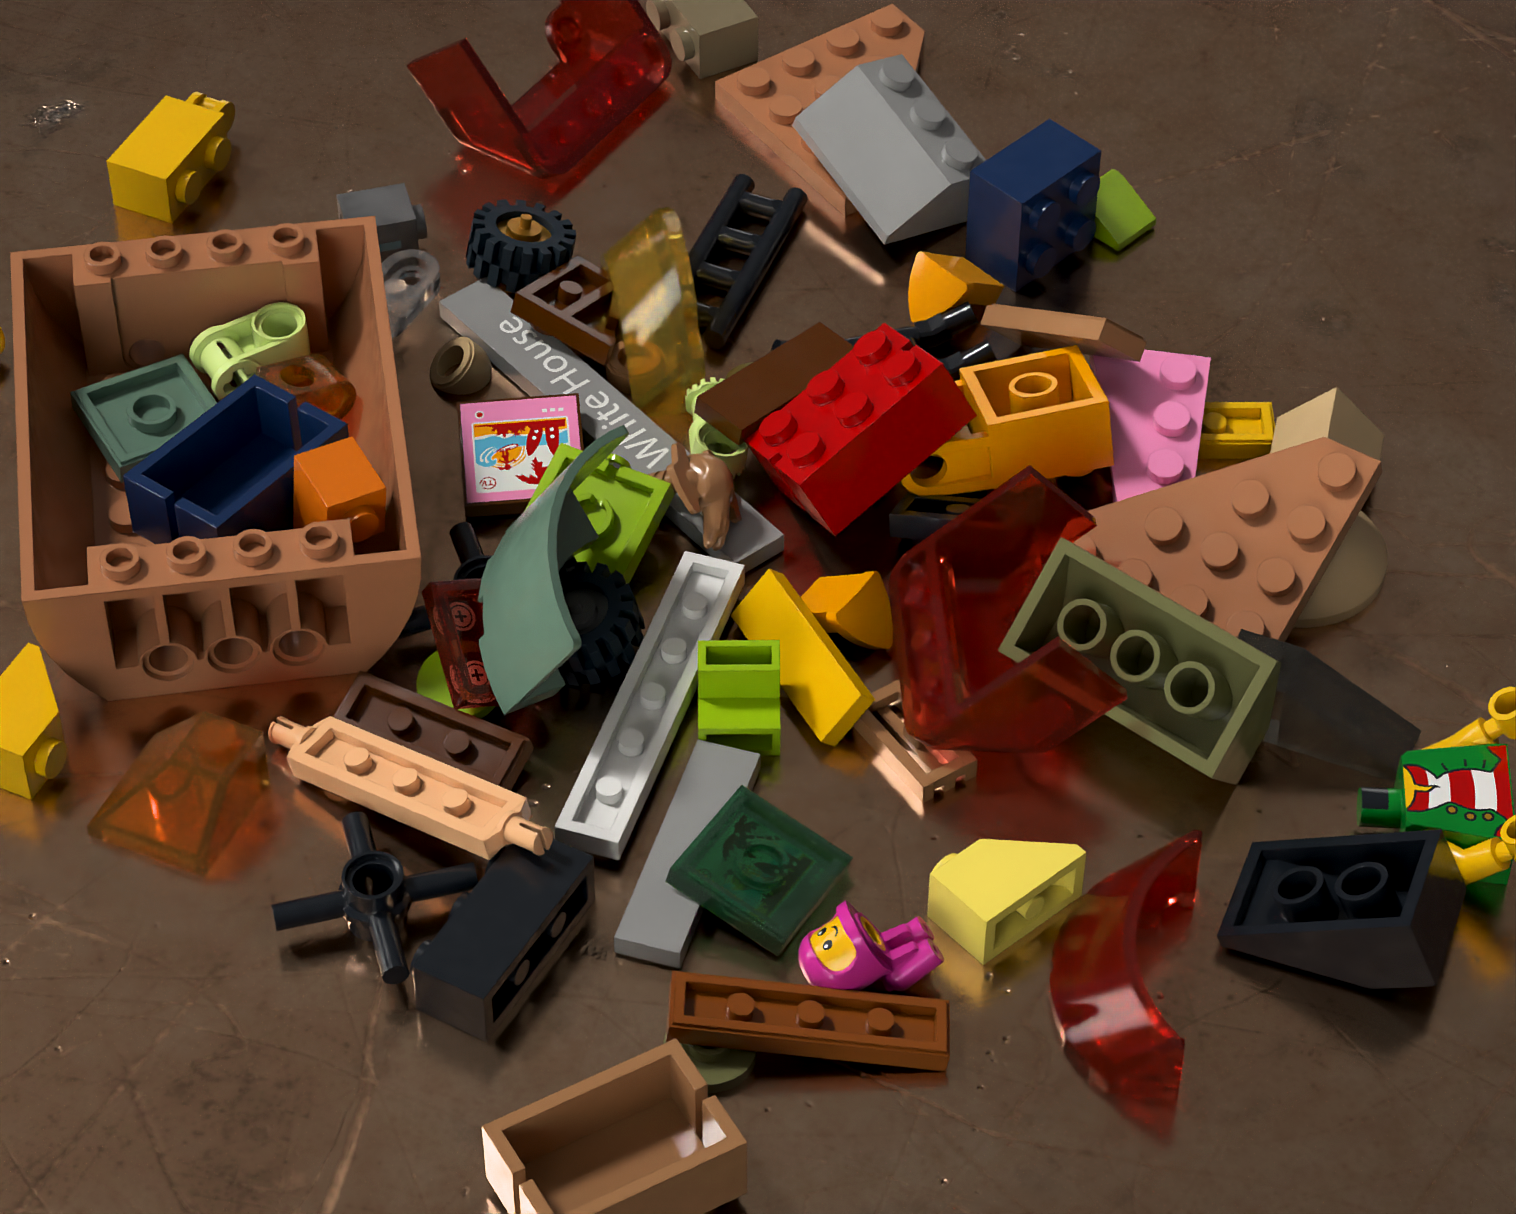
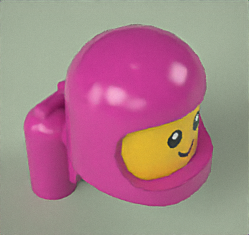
[798,900,944,992]

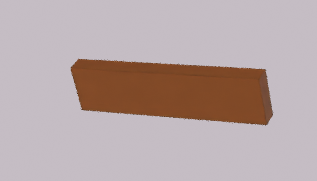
[666,970,950,1071]

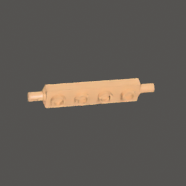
[268,716,553,860]

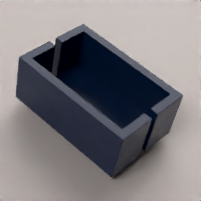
[123,374,349,544]

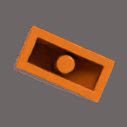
[293,436,386,543]

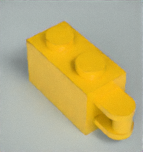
[106,92,235,224]

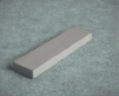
[614,739,761,968]

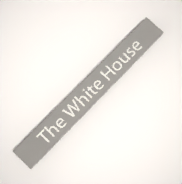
[439,277,784,573]

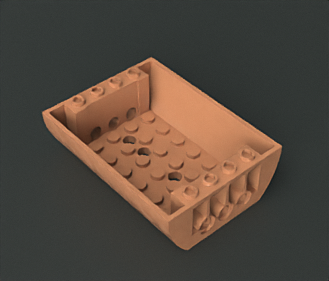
[10,216,421,701]

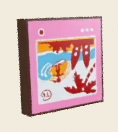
[457,393,584,518]

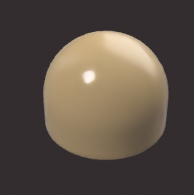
[430,337,492,395]

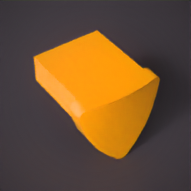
[908,251,1004,323]
[801,571,893,650]

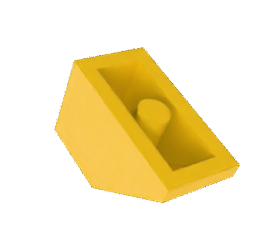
[0,642,68,800]

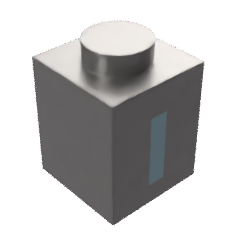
[337,183,427,270]

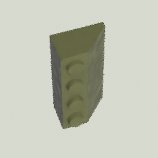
[998,537,1281,785]

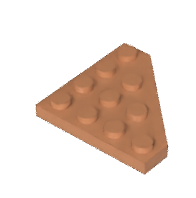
[715,4,925,217]
[1037,437,1382,659]

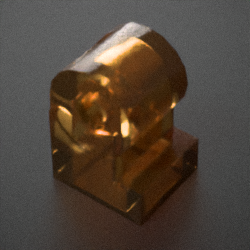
[256,354,357,420]

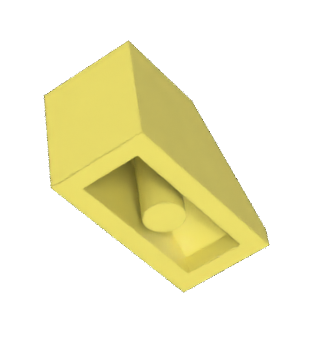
[927,839,1086,965]

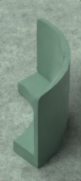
[478,425,629,715]

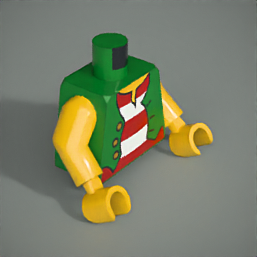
[1357,686,1516,885]

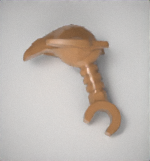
[647,442,742,551]

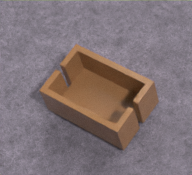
[482,1038,747,1214]

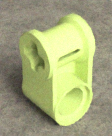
[189,302,312,401]

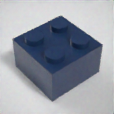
[965,118,1101,292]

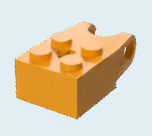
[901,345,1114,496]

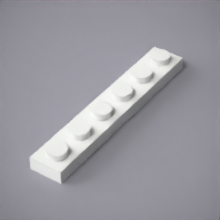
[554,551,745,860]

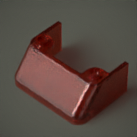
[407,0,672,179]
[888,465,1128,754]

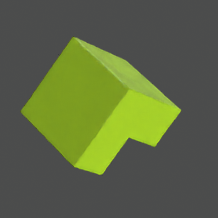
[698,640,781,756]

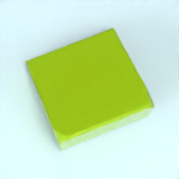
[1094,169,1156,251]

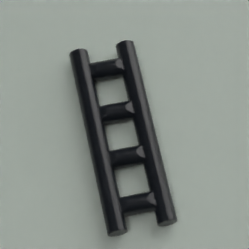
[648,174,808,349]

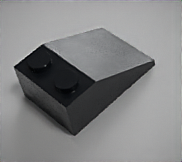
[1217,829,1467,989]

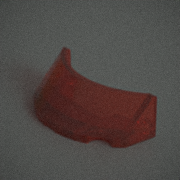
[1048,829,1203,1100]

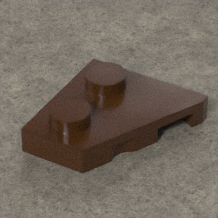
[510,255,626,366]

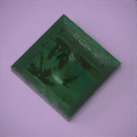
[665,785,853,956]

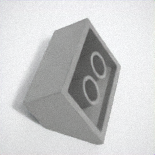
[792,54,986,245]

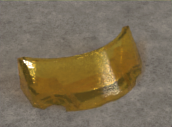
[600,207,705,417]

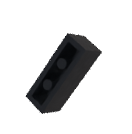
[410,839,596,1042]

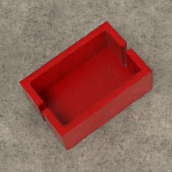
[744,323,977,536]

